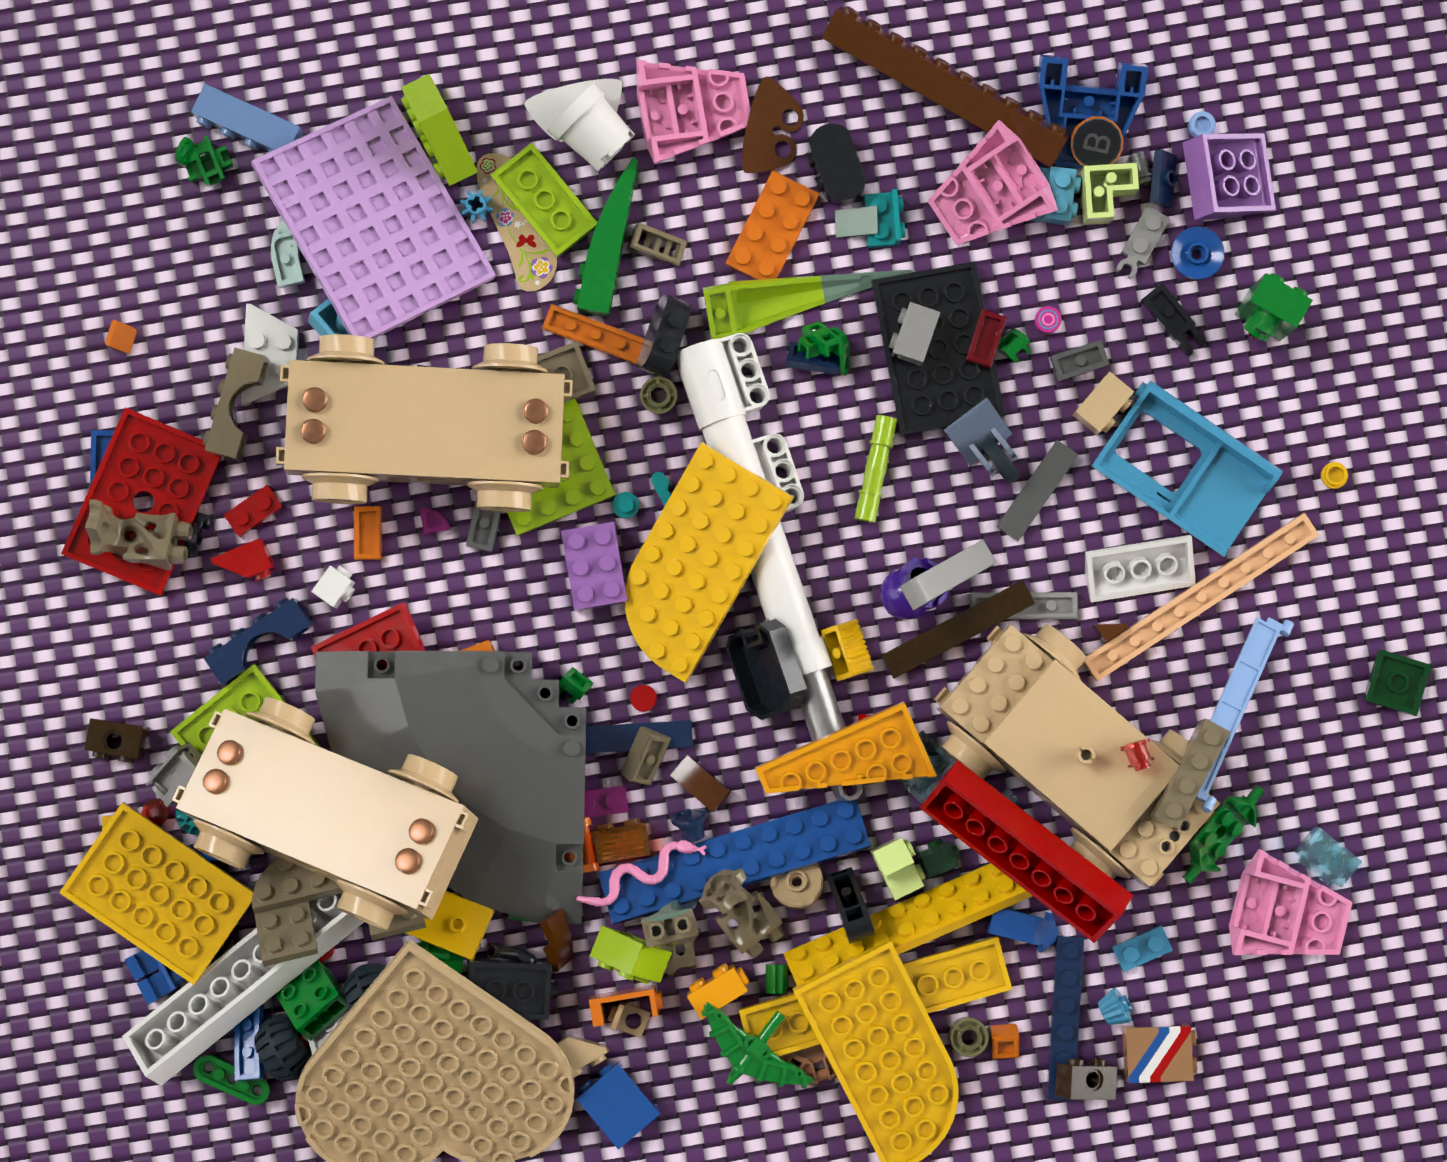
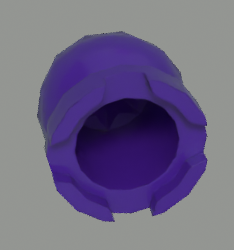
[880,557,948,620]

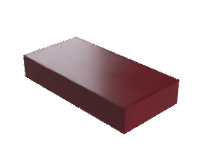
[965,309,1007,369]

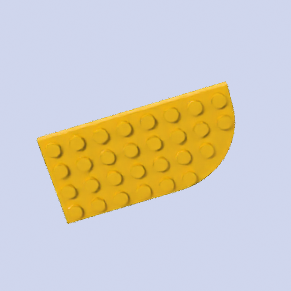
[625,442,794,683]
[792,939,958,1162]

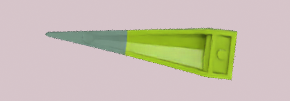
[703,270,913,340]

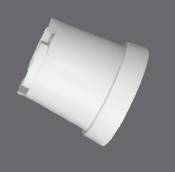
[547,82,635,172]

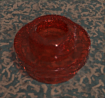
[142,799,169,825]

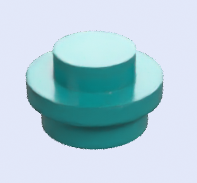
[613,492,639,519]

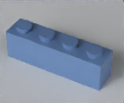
[191,84,304,153]

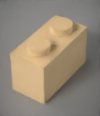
[1073,371,1134,436]

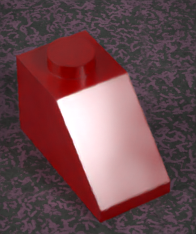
[211,538,277,582]

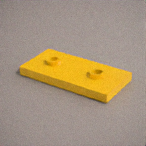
[404,891,494,961]

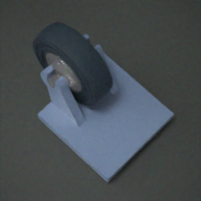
[944,398,1020,484]

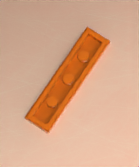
[542,304,644,365]

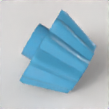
[1098,987,1132,1025]

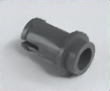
[1128,151,1153,187]

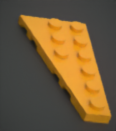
[755,701,937,794]

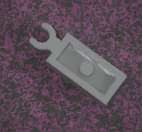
[1116,206,1170,279]

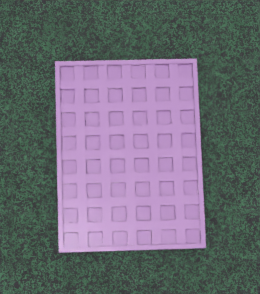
[251,96,496,339]

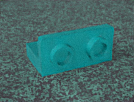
[864,189,905,248]

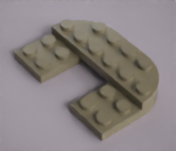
[252,858,426,967]

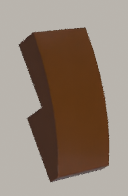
[670,755,731,812]
[539,909,573,972]

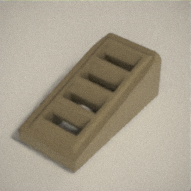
[627,223,687,266]

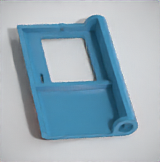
[1092,380,1283,557]

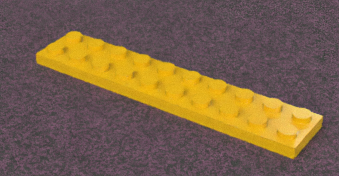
[783,863,1032,986]
[738,936,1012,1056]

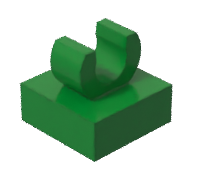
[997,328,1030,363]
[559,667,594,704]

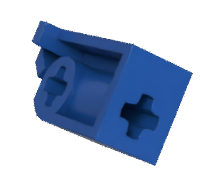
[985,908,1059,952]

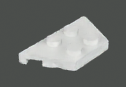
[241,304,300,406]

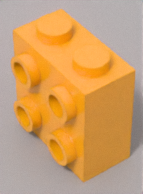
[687,963,749,1020]

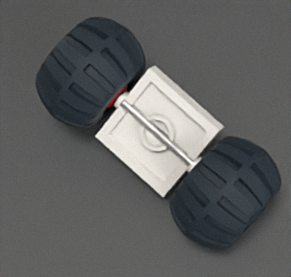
[254,963,386,1081]

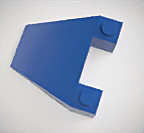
[1037,54,1148,168]

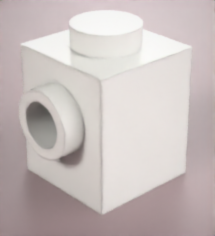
[311,565,355,609]

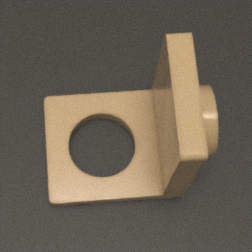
[608,1001,651,1038]

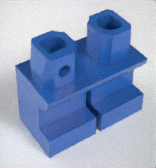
[124,951,185,1005]

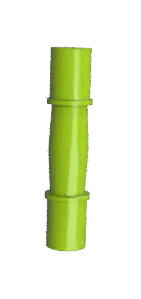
[854,415,897,523]

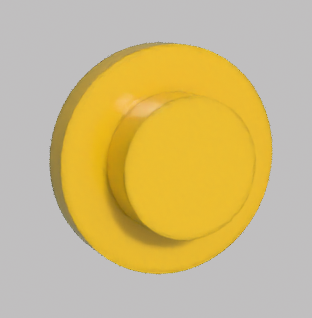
[1321,462,1348,489]

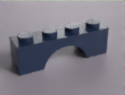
[204,597,315,686]

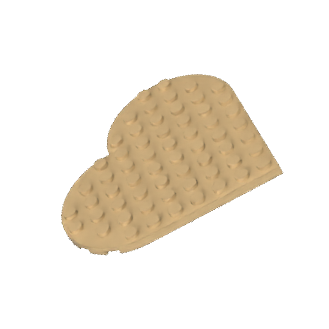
[295,939,575,1162]

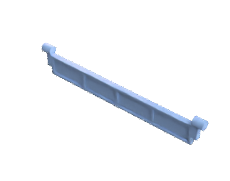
[1196,617,1294,813]

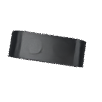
[805,123,866,206]
[637,294,691,378]
[826,867,876,944]

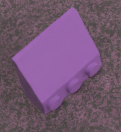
[1183,133,1276,220]

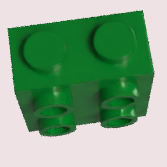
[275,960,349,1041]

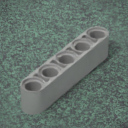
[899,540,997,610]

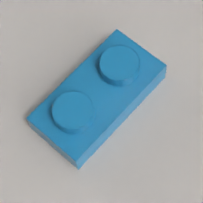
[1111,925,1173,972]

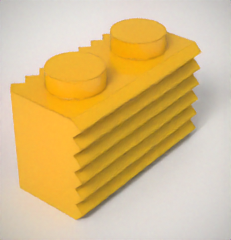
[820,619,874,681]

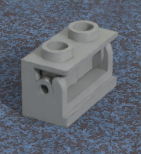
[889,302,940,366]
[145,743,202,807]

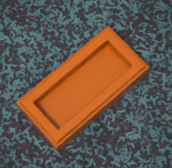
[354,506,382,560]

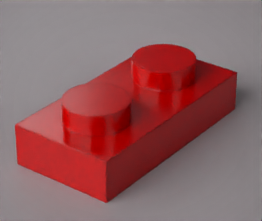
[224,485,283,537]

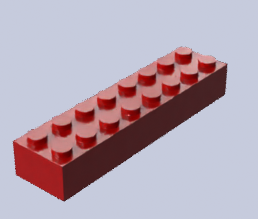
[920,760,1133,943]

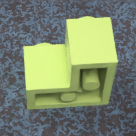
[1080,163,1139,225]
[870,837,926,900]

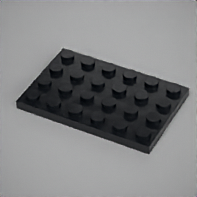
[871,261,1005,436]

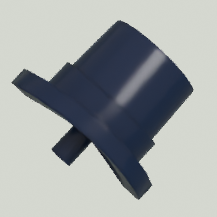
[670,809,708,842]

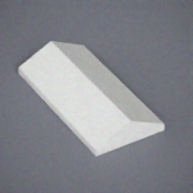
[1085,535,1196,602]

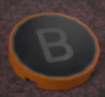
[1070,116,1123,166]

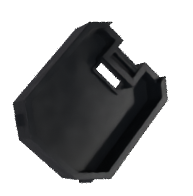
[726,618,807,720]

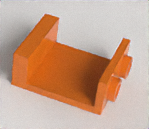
[589,985,664,1027]

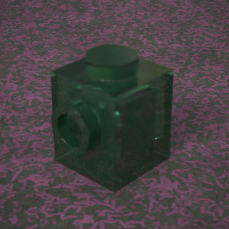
[918,838,961,878]

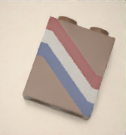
[1122,1023,1198,1083]

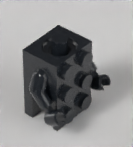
[466,942,558,1023]

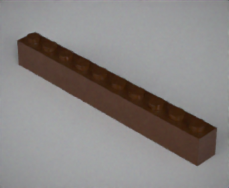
[821,6,1070,168]

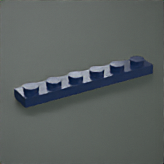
[1046,936,1084,1101]

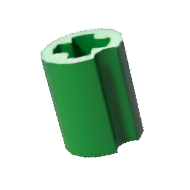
[765,964,788,994]

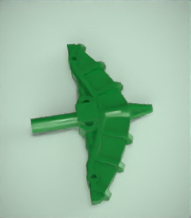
[701,1001,814,1088]

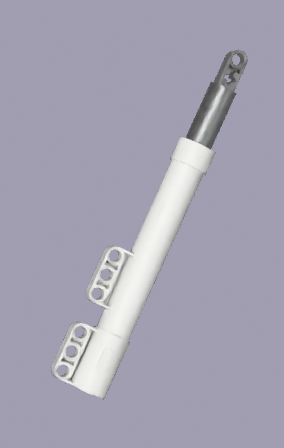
[676,333,863,802]

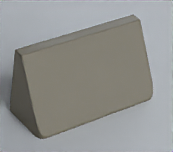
[621,726,671,786]

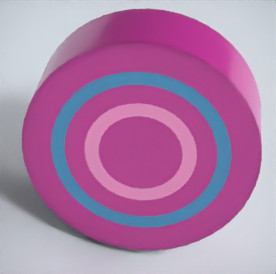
[1034,306,1062,334]

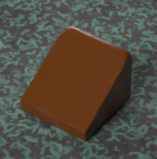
[1092,623,1128,643]

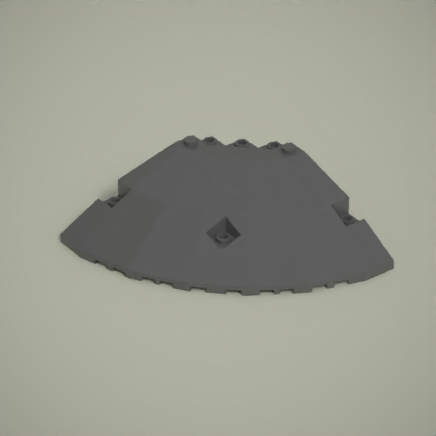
[315,651,586,924]

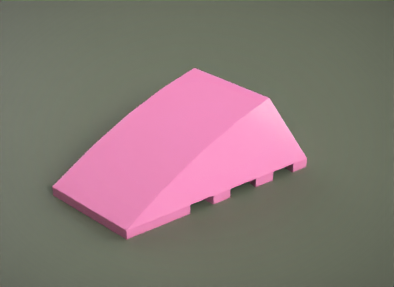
[637,60,751,164]
[928,120,1058,245]
[1229,849,1353,955]

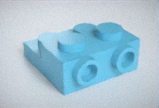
[1029,166,1081,226]

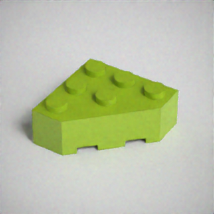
[401,74,478,186]

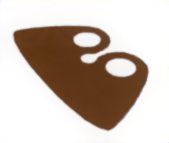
[742,76,804,173]

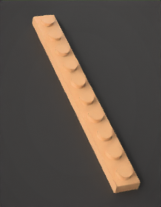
[1084,513,1319,681]

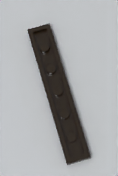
[881,580,1035,679]

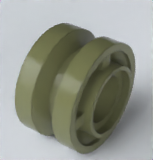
[640,377,677,414]
[949,1017,989,1057]

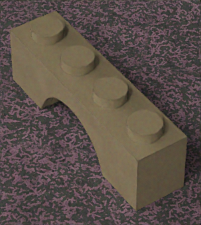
[203,347,270,462]
[1149,719,1230,830]

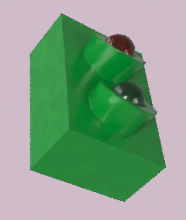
[1234,273,1313,342]

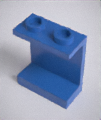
[576,1061,661,1150]

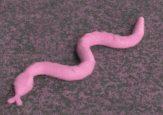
[576,840,706,907]

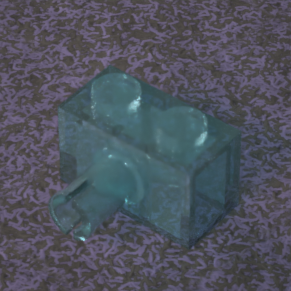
[1294,827,1362,887]

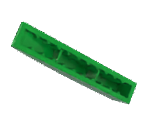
[573,158,639,318]

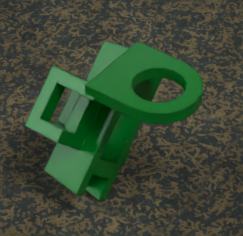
[175,135,233,187]
[797,321,850,376]

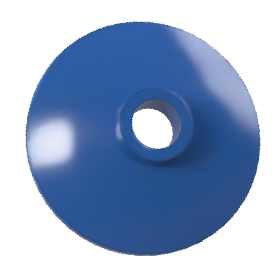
[1171,227,1224,280]

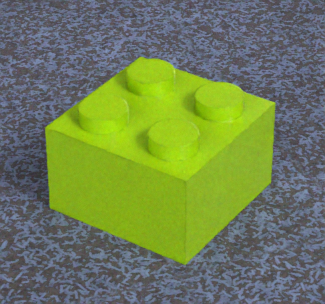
[590,926,672,984]

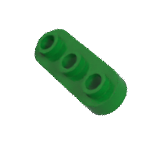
[193,1054,271,1105]

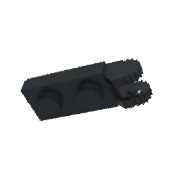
[1140,283,1206,356]

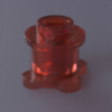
[1120,738,1155,772]

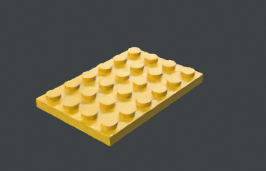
[59,802,253,985]

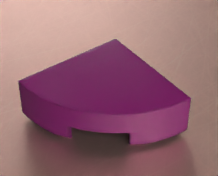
[419,508,451,535]

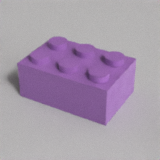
[561,522,628,612]

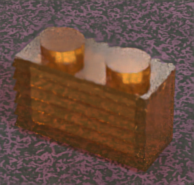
[592,818,651,864]

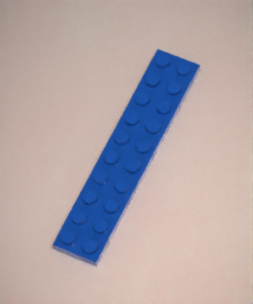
[598,799,871,926]

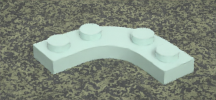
[271,219,305,288]

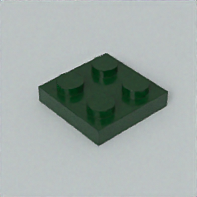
[1363,649,1431,716]

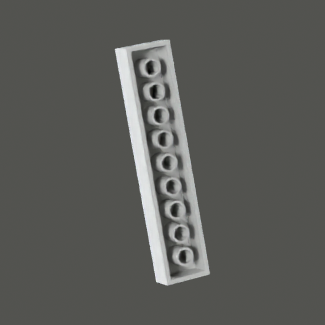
[122,893,364,1086]

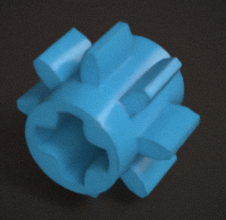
[460,189,493,224]

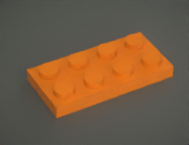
[725,170,820,280]

